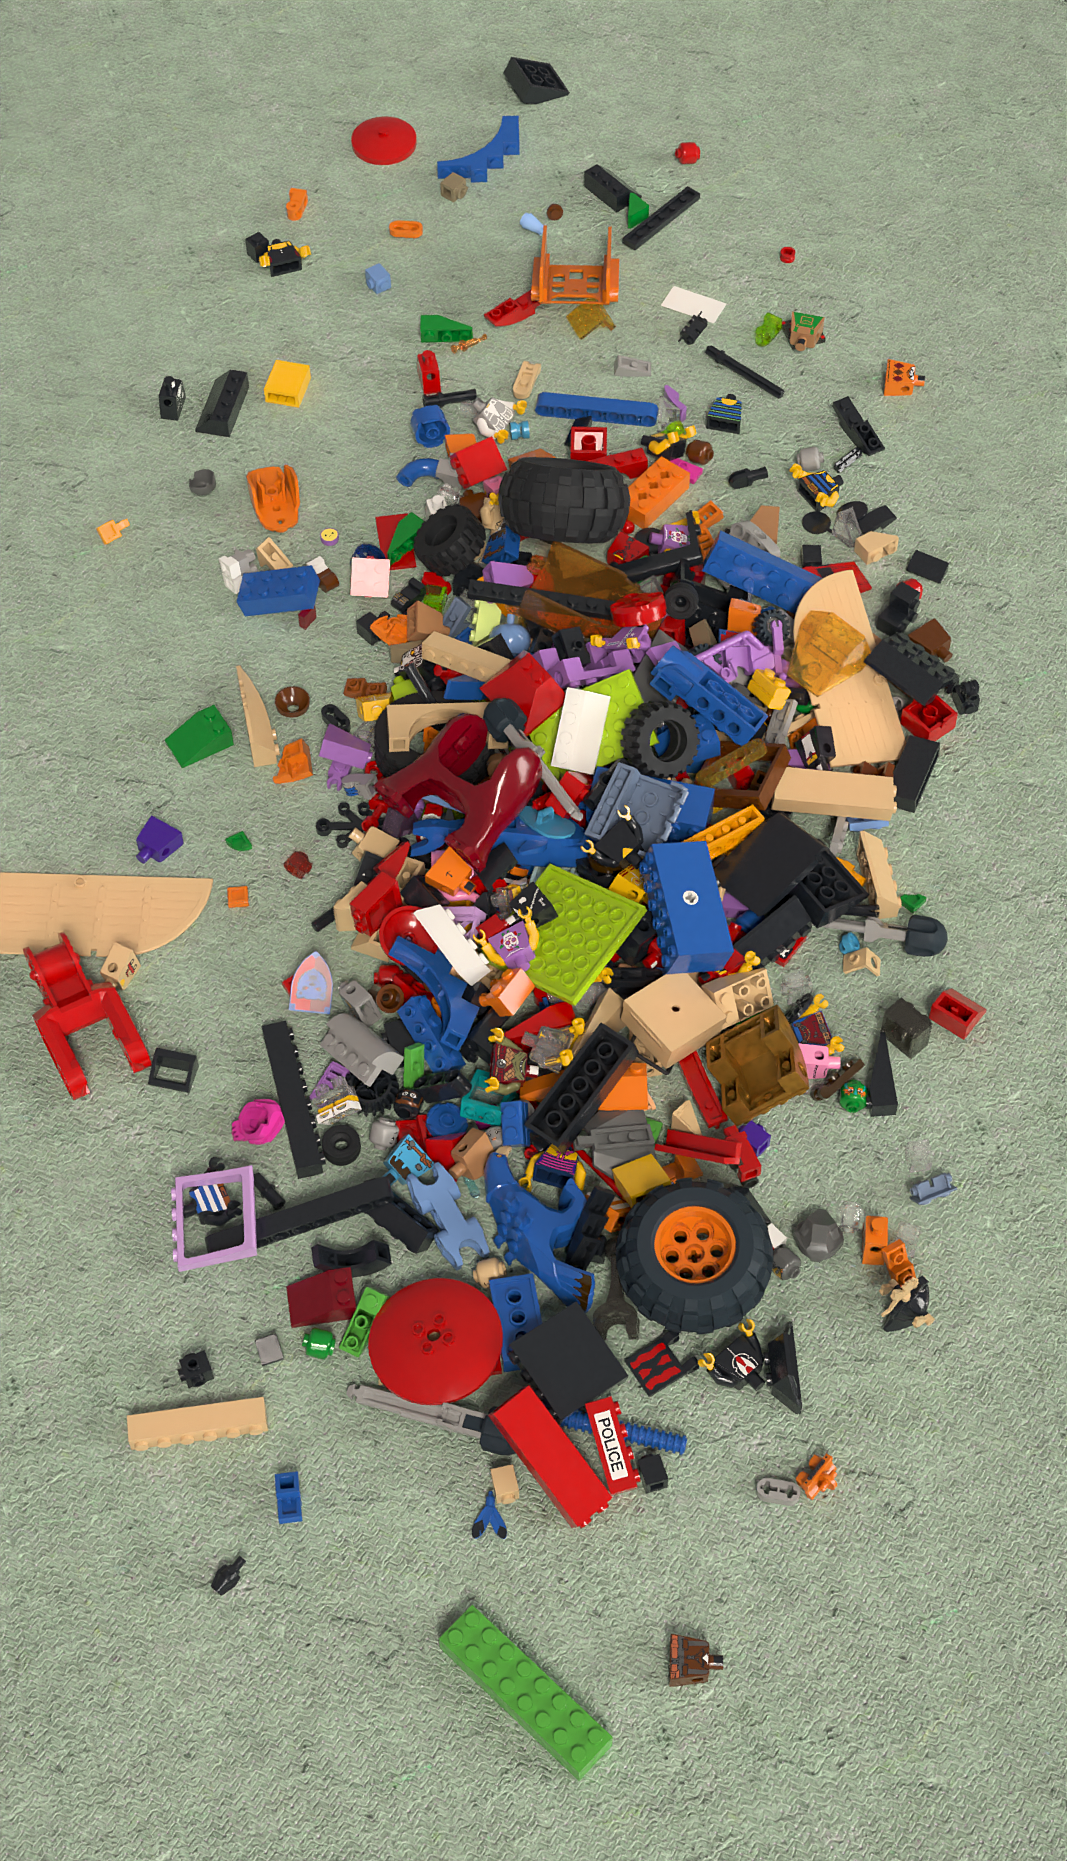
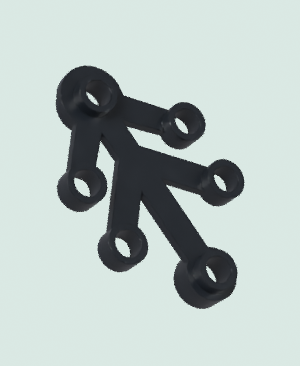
[316,802,393,848]

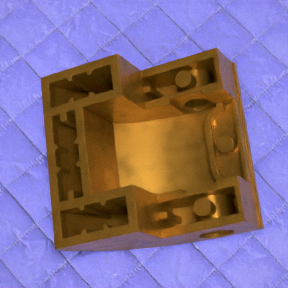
[706,1004,809,1127]

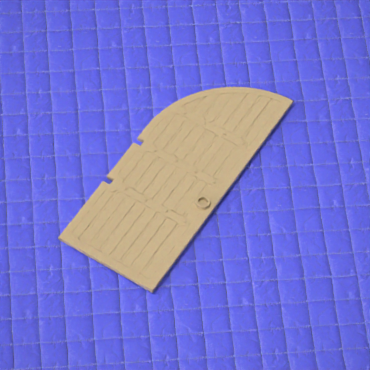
[793,570,906,768]
[0,872,213,957]

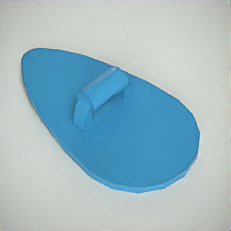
[518,806,576,839]

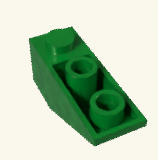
[420,315,473,343]
[387,512,424,566]

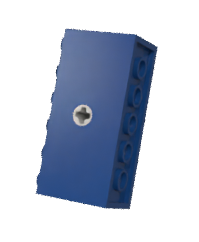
[639,841,734,974]

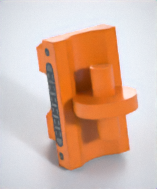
[796,1453,837,1500]

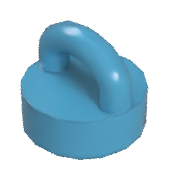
[839,932,860,954]

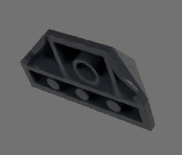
[763,1321,802,1414]

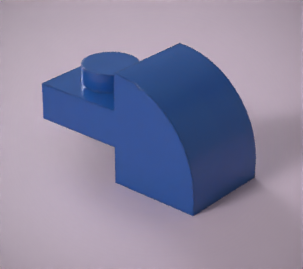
[275,1471,303,1524]

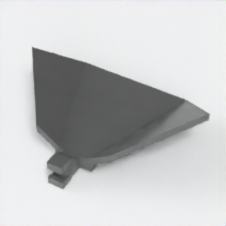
[573,1110,658,1181]

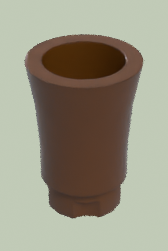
[367,984,404,1013]

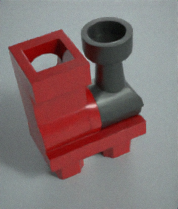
[723,1125,762,1189]

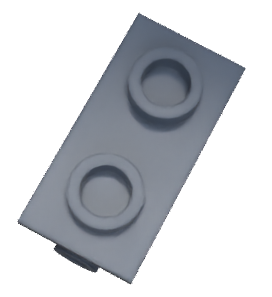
[909,1172,957,1205]

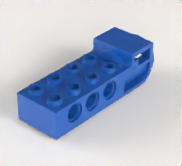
[650,645,768,748]

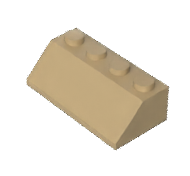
[856,831,902,919]

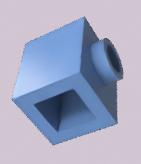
[365,263,391,294]

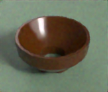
[275,686,310,718]

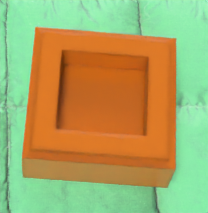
[227,886,249,908]

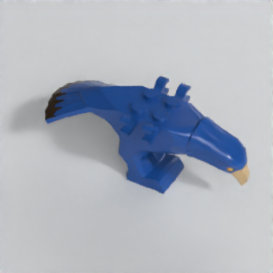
[483,1146,595,1314]

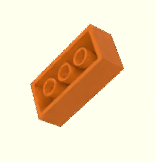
[627,456,690,529]

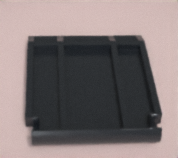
[713,813,830,917]

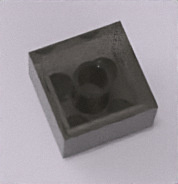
[880,997,933,1059]

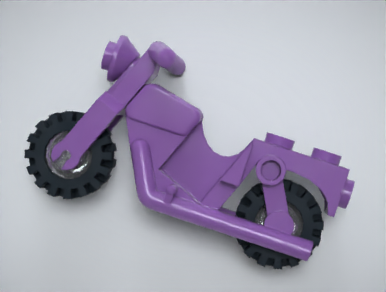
[688,609,792,684]

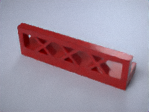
[655,1129,742,1164]

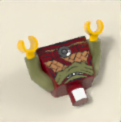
[484,1028,539,1096]

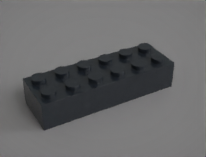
[524,1023,639,1155]

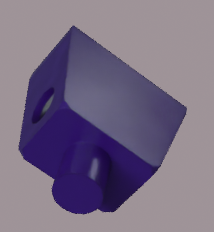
[136,815,184,864]

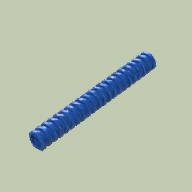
[543,1404,687,1455]

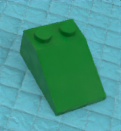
[165,705,234,769]

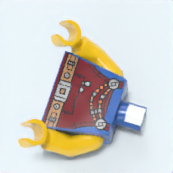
[791,994,844,1056]

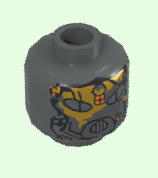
[772,1248,801,1280]

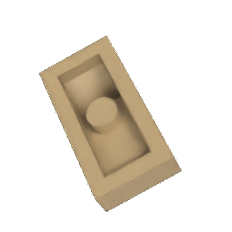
[256,537,293,570]

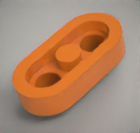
[389,220,423,238]

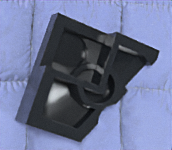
[474,842,518,893]

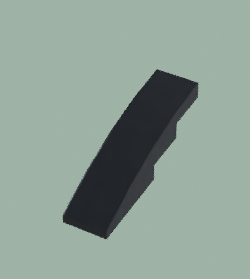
[565,1186,616,1271]

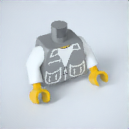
[471,397,527,444]

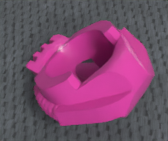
[231,1099,285,1145]

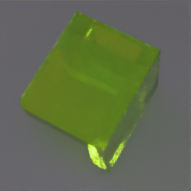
[423,586,448,614]

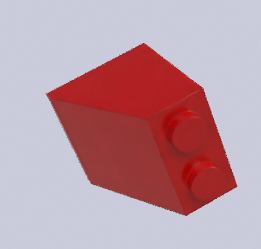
[449,436,507,490]

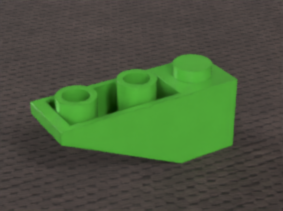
[339,1287,391,1358]

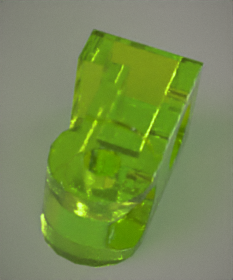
[755,312,782,347]

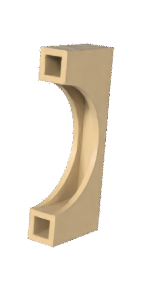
[387,702,508,752]

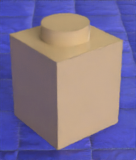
[490,1464,519,1504]

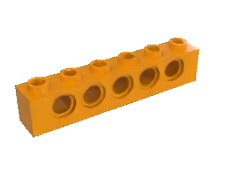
[682,804,765,860]

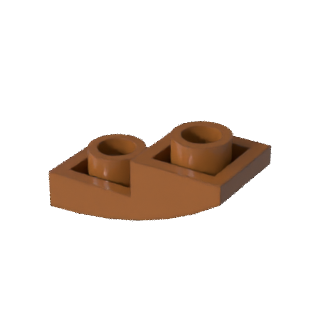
[343,678,387,699]

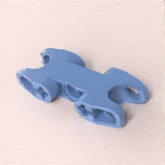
[406,1162,490,1271]

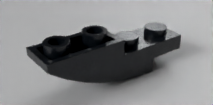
[832,396,885,456]

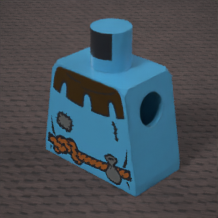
[382,1134,434,1185]

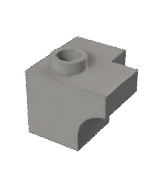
[436,453,463,491]

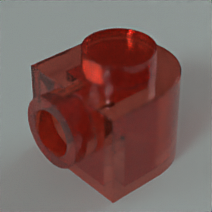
[284,851,312,879]

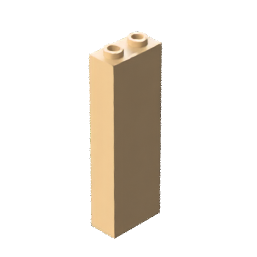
[771,767,897,821]

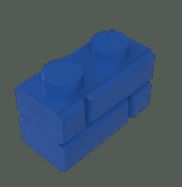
[501,1101,530,1148]

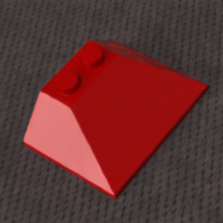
[479,650,566,736]

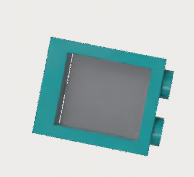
[460,1069,516,1126]

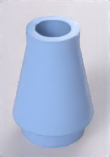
[520,212,543,235]

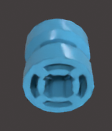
[509,420,530,440]

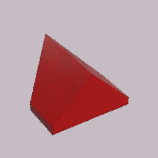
[424,1132,467,1182]

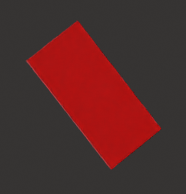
[375,513,416,570]

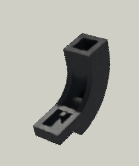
[311,1240,392,1278]

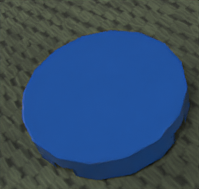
[426,1103,468,1137]

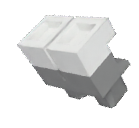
[219,549,258,594]

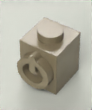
[440,172,468,203]

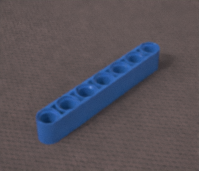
[535,392,659,427]

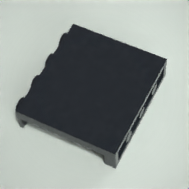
[507,1301,628,1425]

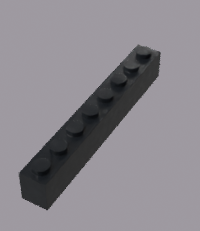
[262,1021,326,1179]

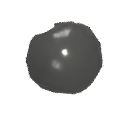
[189,469,216,496]

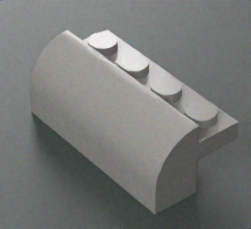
[320,1013,405,1087]

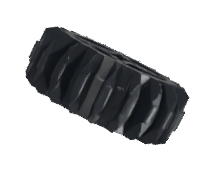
[342,1070,399,1117]

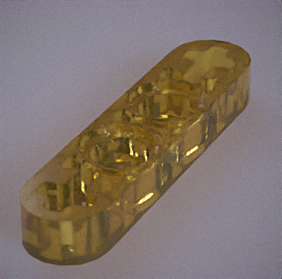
[695,738,767,787]

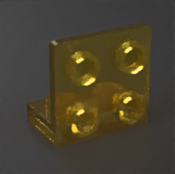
[566,298,616,340]

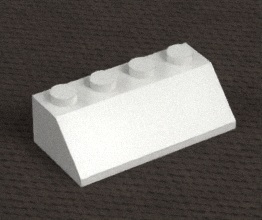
[551,687,611,775]
[414,905,491,986]

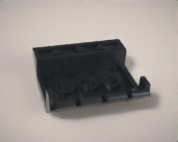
[863,632,960,706]

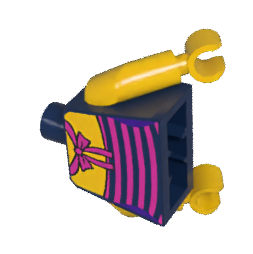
[518,1146,586,1192]

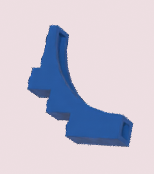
[437,116,520,183]
[388,936,480,1051]

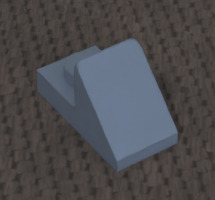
[443,596,472,638]

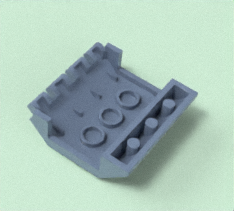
[584,762,689,859]

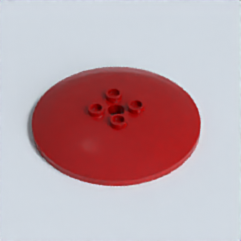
[368,1278,503,1405]

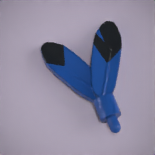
[472,1491,507,1539]

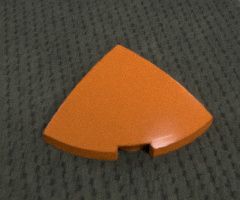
[370,614,409,646]

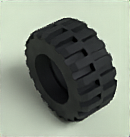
[413,504,486,576]
[620,701,700,779]

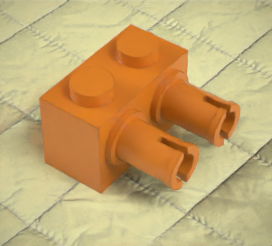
[479,968,535,1017]

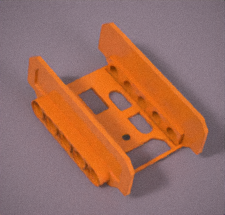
[531,225,619,305]

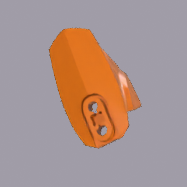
[246,465,300,533]

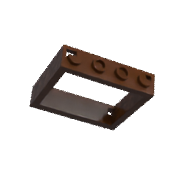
[693,741,791,811]

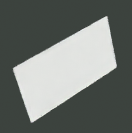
[661,286,726,323]

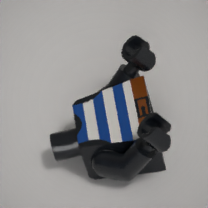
[184,1157,243,1227]

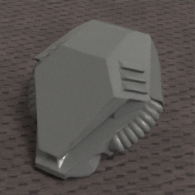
[793,1209,844,1263]

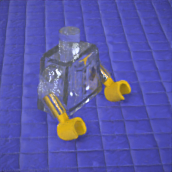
[521,1018,585,1074]

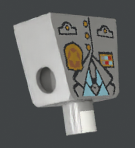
[338,980,382,1027]

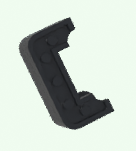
[670,558,752,629]

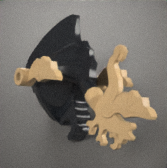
[879,1275,935,1332]

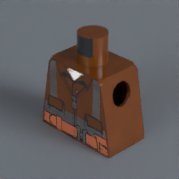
[669,1634,723,1687]

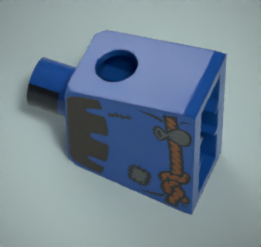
[482,523,520,565]

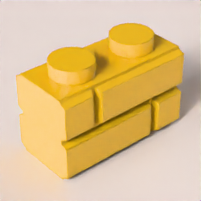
[747,668,791,710]

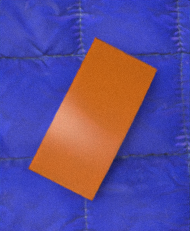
[881,1239,916,1286]

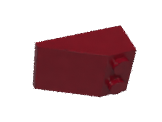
[286,1267,356,1328]

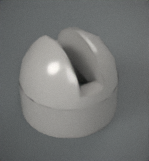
[892,696,905,712]

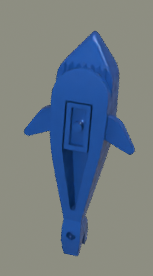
[411,814,597,875]

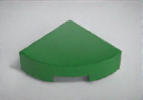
[225,831,252,851]
[900,894,927,913]

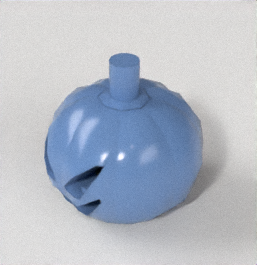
[489,614,531,656]

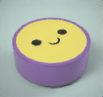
[320,528,339,546]

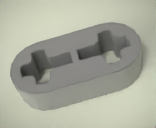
[756,1478,800,1506]

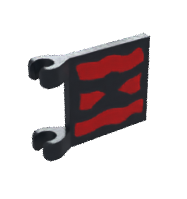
[625,1331,699,1398]

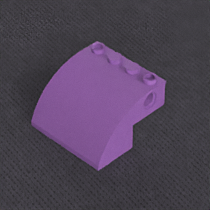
[532,642,636,689]

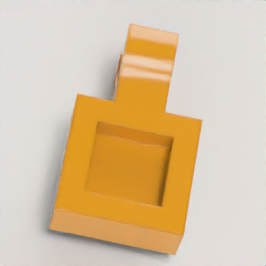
[96,518,130,545]

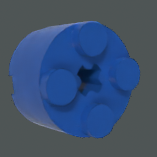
[410,405,450,448]

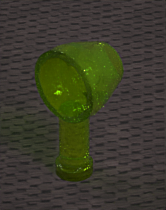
[659,421,685,436]

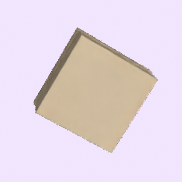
[621,973,727,1069]

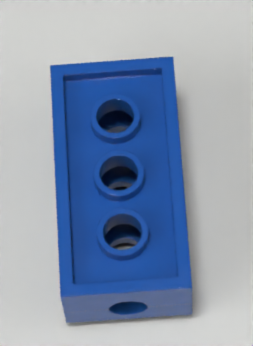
[489,1273,542,1373]

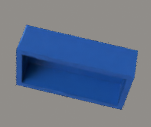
[237,565,320,617]

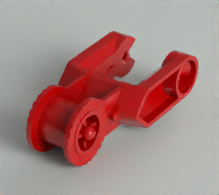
[23,931,152,1101]

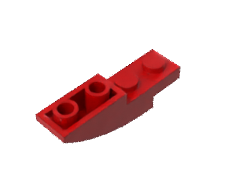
[484,290,541,326]

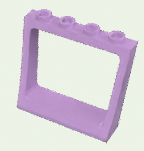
[171,1165,257,1272]

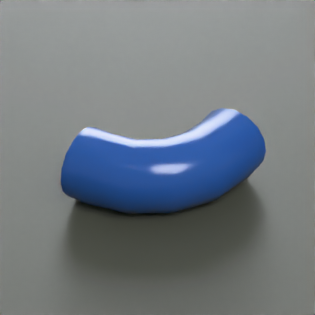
[396,458,439,487]

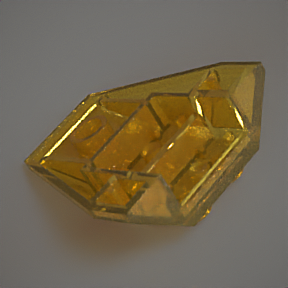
[786,610,871,697]

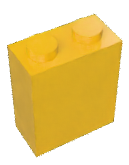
[264,360,311,408]
[612,1154,672,1208]

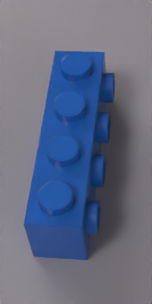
[397,995,466,1073]

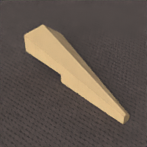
[568,988,626,1066]

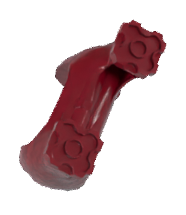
[373,713,543,873]

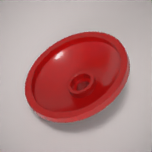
[379,906,438,966]

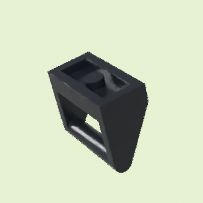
[148,1048,199,1093]

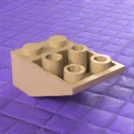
[701,968,774,1030]

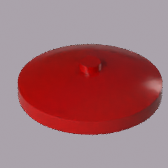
[351,116,417,165]

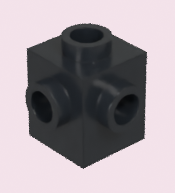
[177,1350,214,1388]

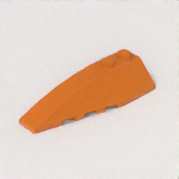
[520,1063,648,1111]

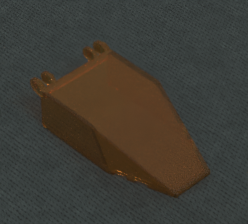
[505,541,664,638]

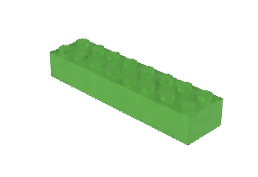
[439,1605,613,1781]

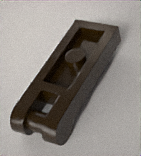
[811,1059,865,1101]

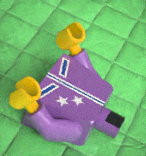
[590,624,651,663]

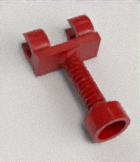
[361,793,397,832]

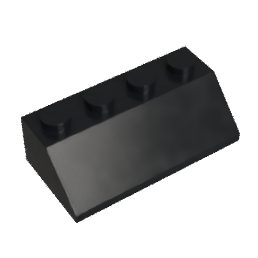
[195,369,249,437]
[733,895,812,971]

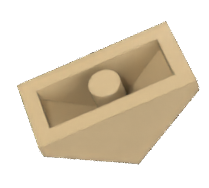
[671,1100,702,1135]

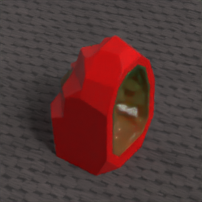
[422,572,452,597]

